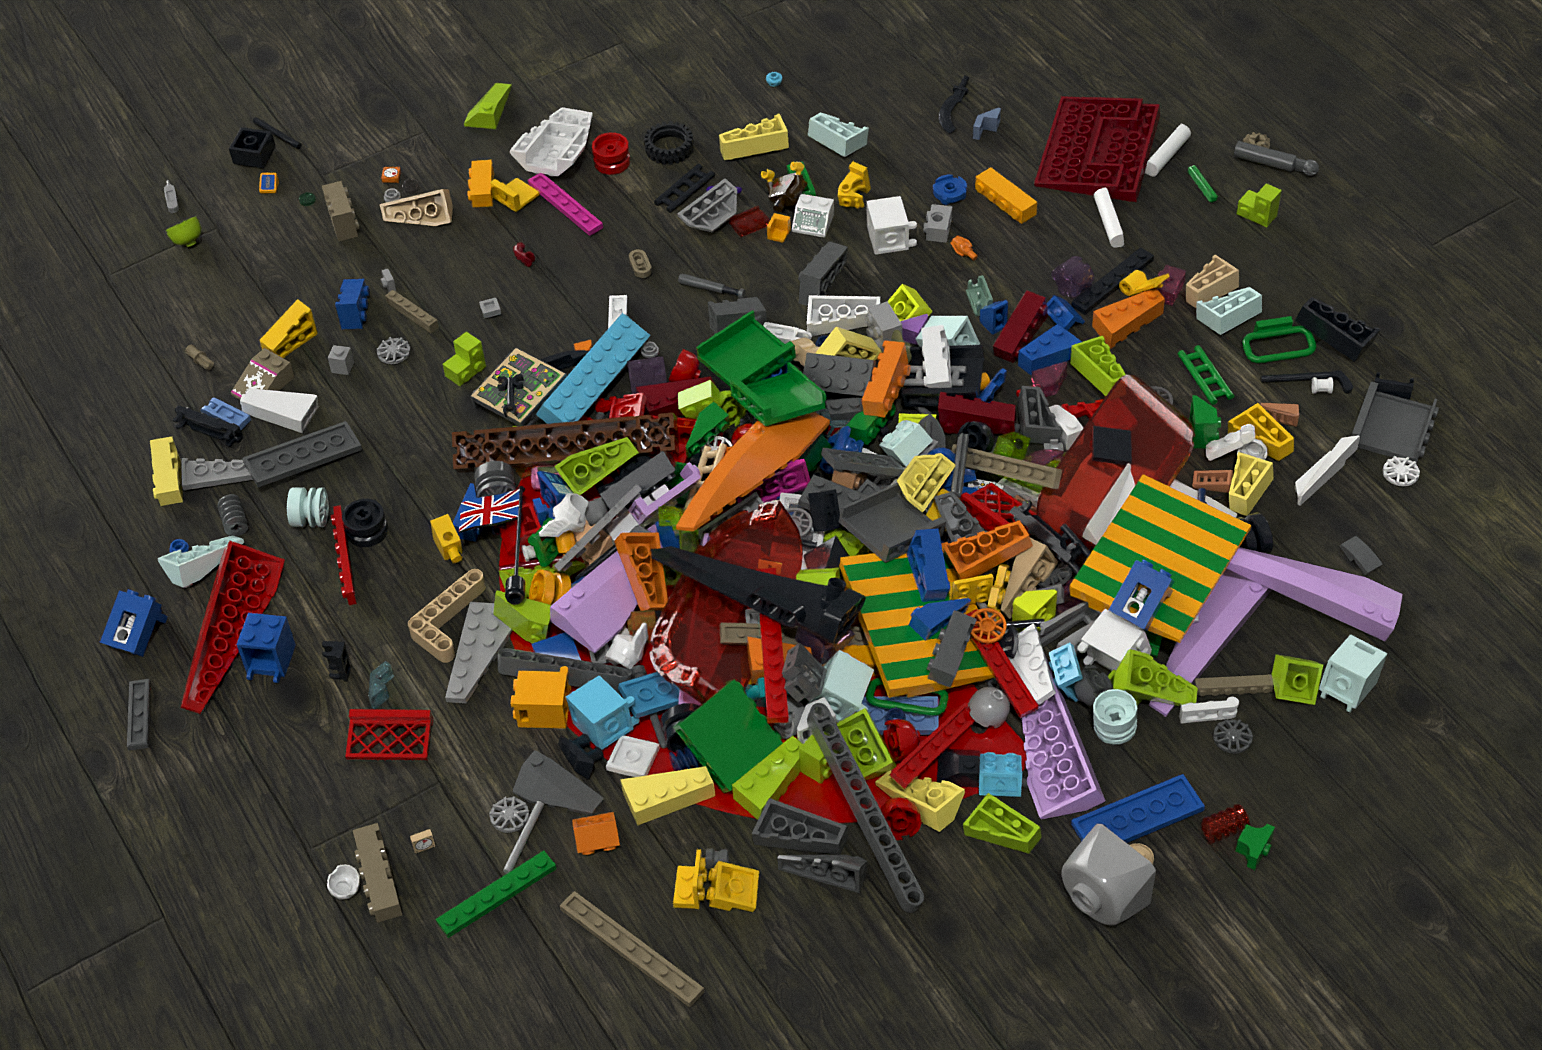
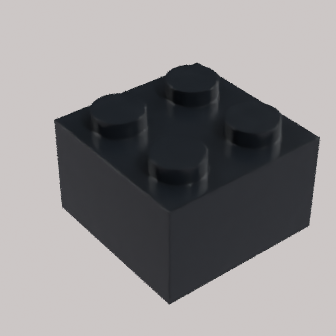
[229,127,276,168]

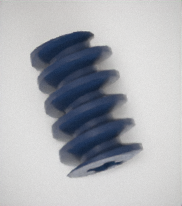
[669,746,700,771]

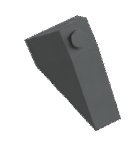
[512,750,604,815]

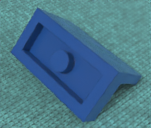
[1047,295,1085,331]

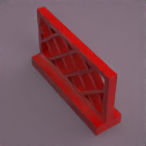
[960,483,1048,536]
[345,709,434,760]

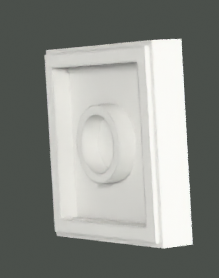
[606,736,660,777]

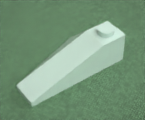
[158,535,244,588]

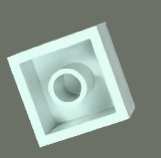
[880,420,933,466]

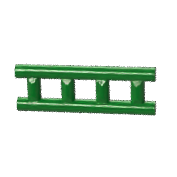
[1178,345,1234,405]

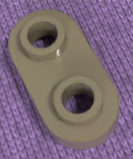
[629,249,652,278]

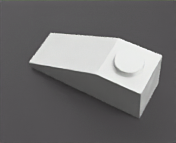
[1049,405,1084,450]

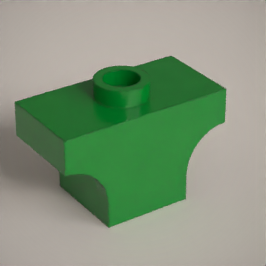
[1236,824,1275,870]

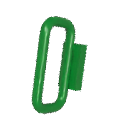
[1242,316,1316,363]
[866,677,949,716]

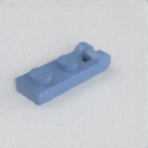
[200,398,251,430]

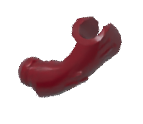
[513,242,535,267]

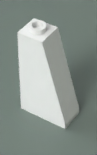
[240,388,318,433]

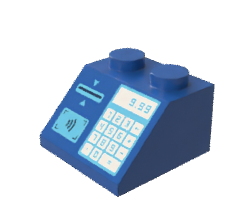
[537,471,573,507]

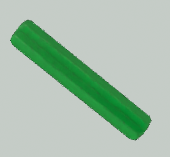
[1188,165,1218,203]

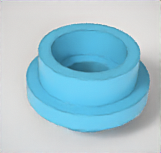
[766,72,782,87]

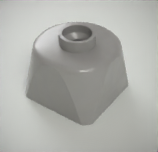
[1062,824,1156,925]

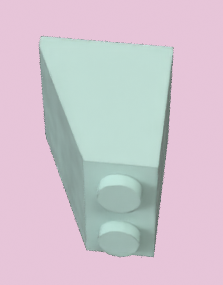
[916,316,980,347]

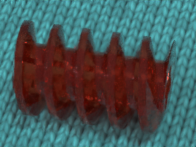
[1201,804,1250,844]

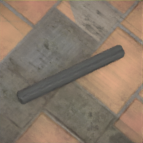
[951,433,969,498]

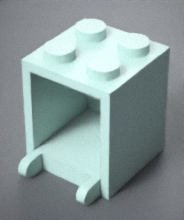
[1319,634,1387,712]
[807,650,874,722]

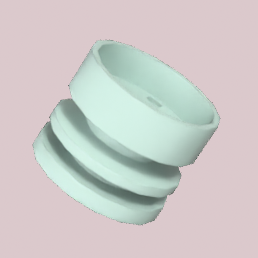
[287,487,329,527]
[1093,689,1137,745]

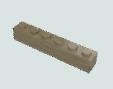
[385,290,439,334]
[1194,674,1273,696]

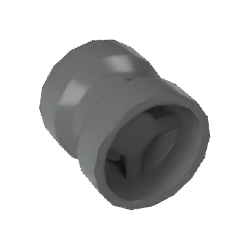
[705,848,729,870]

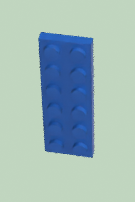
[1071,774,1205,843]

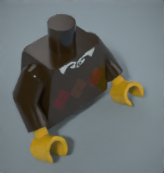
[761,161,808,212]

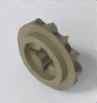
[1243,132,1270,148]

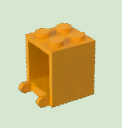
[511,666,571,728]

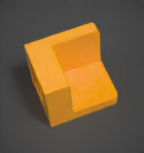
[767,213,791,243]

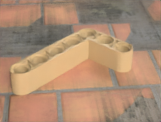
[408,569,486,663]

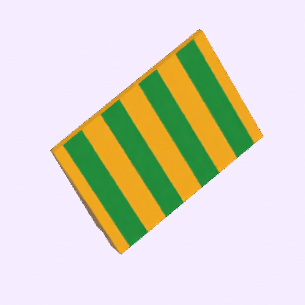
[1070,474,1251,643]
[839,548,995,698]

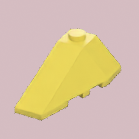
[875,771,965,832]

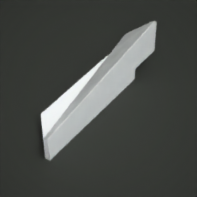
[1295,435,1360,506]
[1082,463,1135,545]

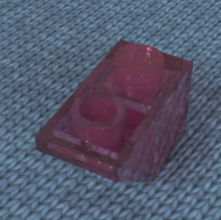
[1031,362,1067,397]

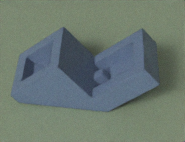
[973,108,1001,140]

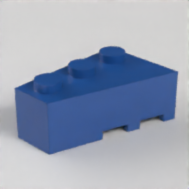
[335,279,370,329]
[1018,324,1082,375]

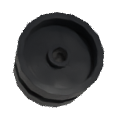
[342,499,388,547]
[1237,512,1273,554]
[660,703,700,753]

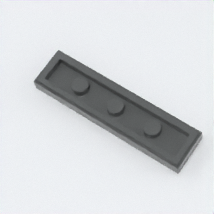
[127,679,151,751]

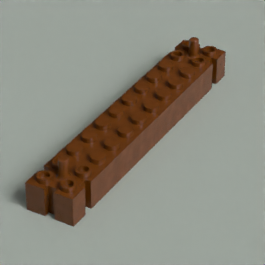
[452,413,679,473]

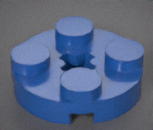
[933,175,967,205]

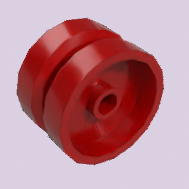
[592,133,630,175]

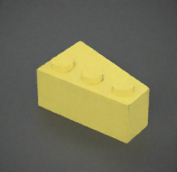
[816,327,882,361]
[150,437,183,506]
[1229,452,1274,516]

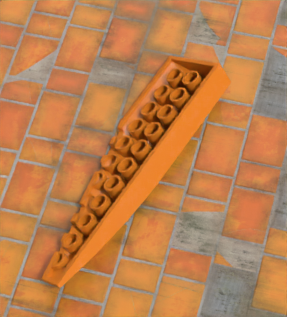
[676,412,830,531]

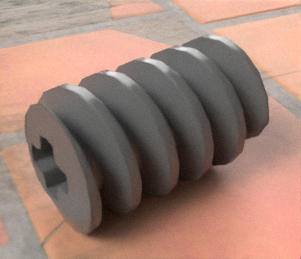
[217,494,249,536]

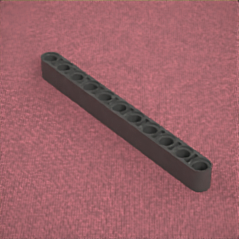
[807,703,924,913]

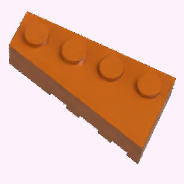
[614,532,668,616]

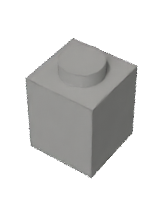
[328,345,354,375]

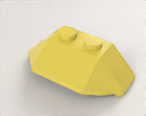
[897,453,955,513]

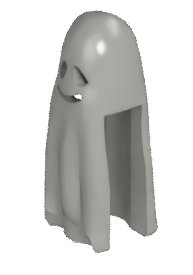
[1038,601,1102,655]

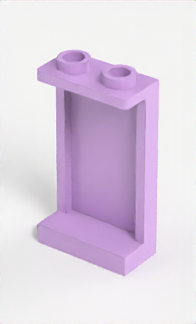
[628,462,701,526]

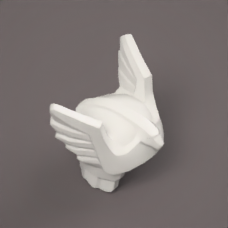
[539,493,588,537]
[605,623,648,670]

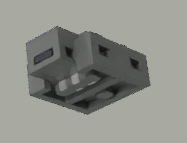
[782,643,827,702]

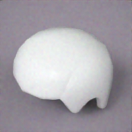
[1237,438,1268,460]
[327,865,360,900]

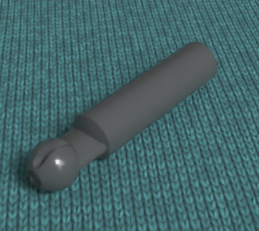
[1234,141,1319,176]

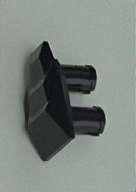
[558,734,604,780]

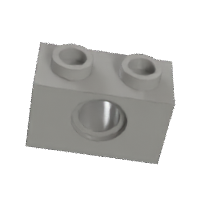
[923,204,952,243]

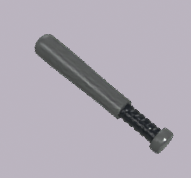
[678,274,746,299]

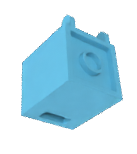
[566,676,640,750]

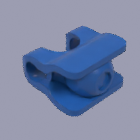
[820,426,864,474]

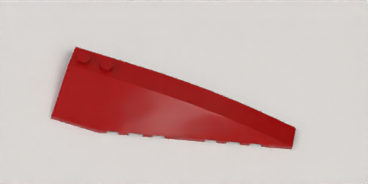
[181,541,285,714]

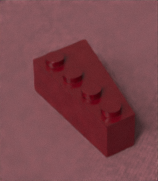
[993,290,1048,363]
[636,376,716,417]
[938,392,1017,434]

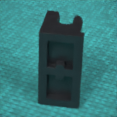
[1374,372,1414,400]
[808,489,842,532]
[322,641,352,682]

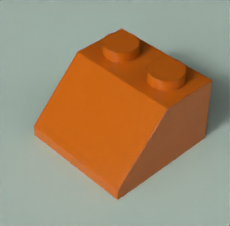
[572,812,620,855]

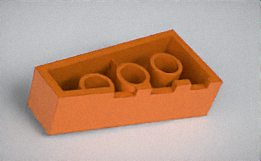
[1092,288,1165,349]
[861,340,911,417]
[941,520,1033,580]

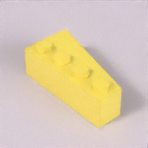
[719,114,789,160]
[621,767,715,826]

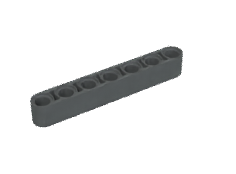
[498,648,632,694]

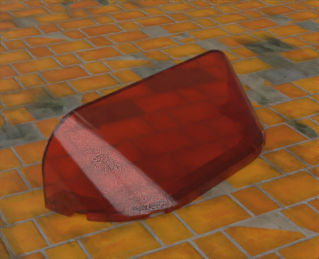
[1036,374,1195,561]
[649,500,803,704]

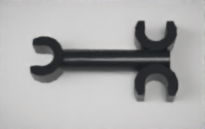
[497,374,524,417]

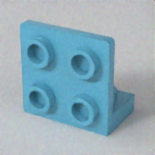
[1049,642,1083,702]
[979,752,1022,797]

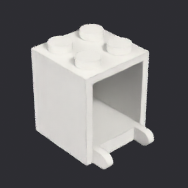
[867,196,917,254]
[1078,609,1152,671]

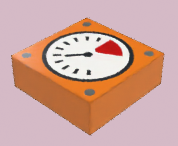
[381,167,401,183]

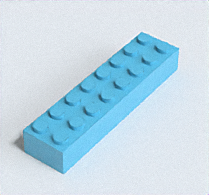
[536,313,650,424]

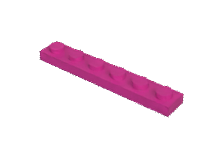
[528,173,603,236]

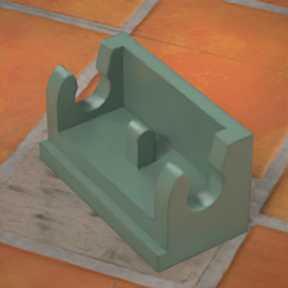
[966,275,993,317]

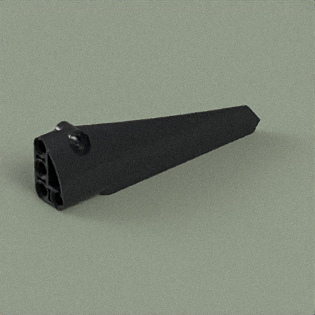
[650,546,866,645]

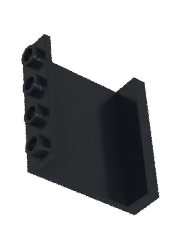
[902,345,985,407]

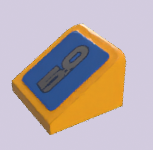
[259,173,279,193]

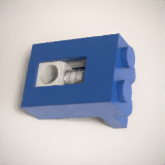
[1108,559,1175,631]
[100,589,168,657]

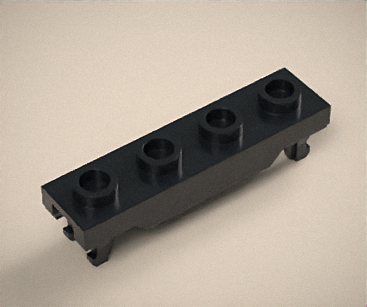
[173,405,243,447]
[1010,500,1080,563]

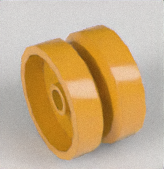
[529,569,571,605]

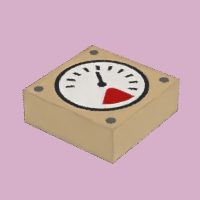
[410,829,435,853]

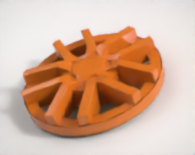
[971,608,1007,645]

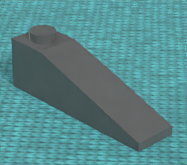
[934,491,987,543]
[777,855,868,893]

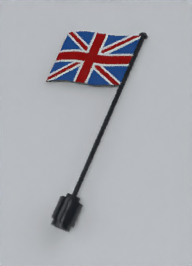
[459,486,526,605]

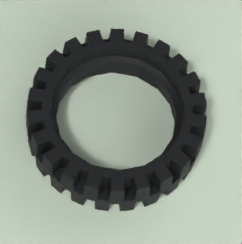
[644,121,694,165]

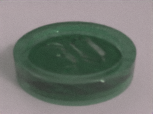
[299,192,316,206]

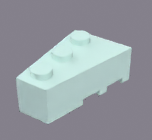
[808,113,869,157]

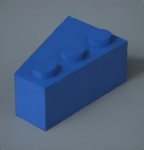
[906,528,950,602]

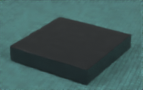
[1092,426,1132,465]

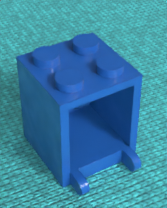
[236,613,296,683]

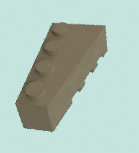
[322,181,360,242]
[353,823,402,923]

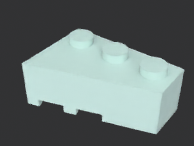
[1196,287,1262,335]

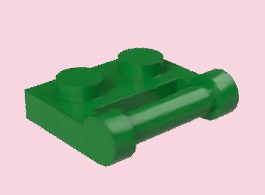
[528,517,559,567]

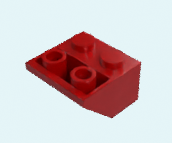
[500,502,544,555]

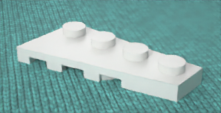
[1003,623,1056,705]

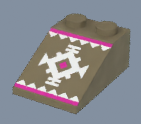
[231,348,294,400]

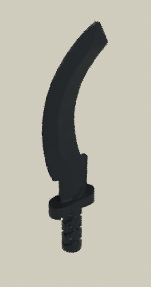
[939,75,969,133]

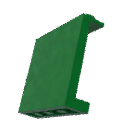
[696,310,796,387]
[730,362,826,426]
[673,679,783,793]

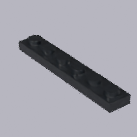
[1071,247,1154,315]

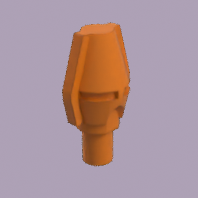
[951,235,978,261]

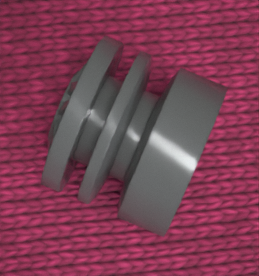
[474,461,516,498]

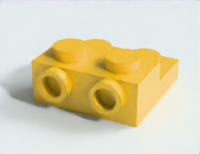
[706,861,759,912]

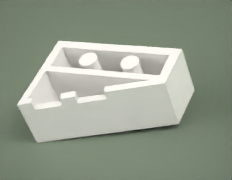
[921,325,952,388]

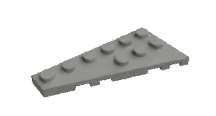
[553,484,642,572]
[445,602,513,703]

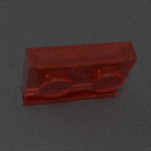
[728,206,770,237]

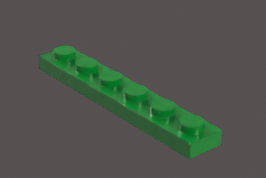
[436,851,556,938]

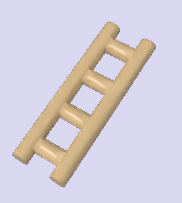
[684,443,727,510]

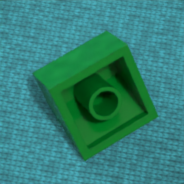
[1189,395,1221,448]

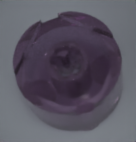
[1052,256,1094,297]

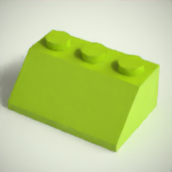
[836,708,897,780]

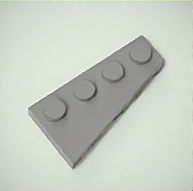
[181,458,253,490]

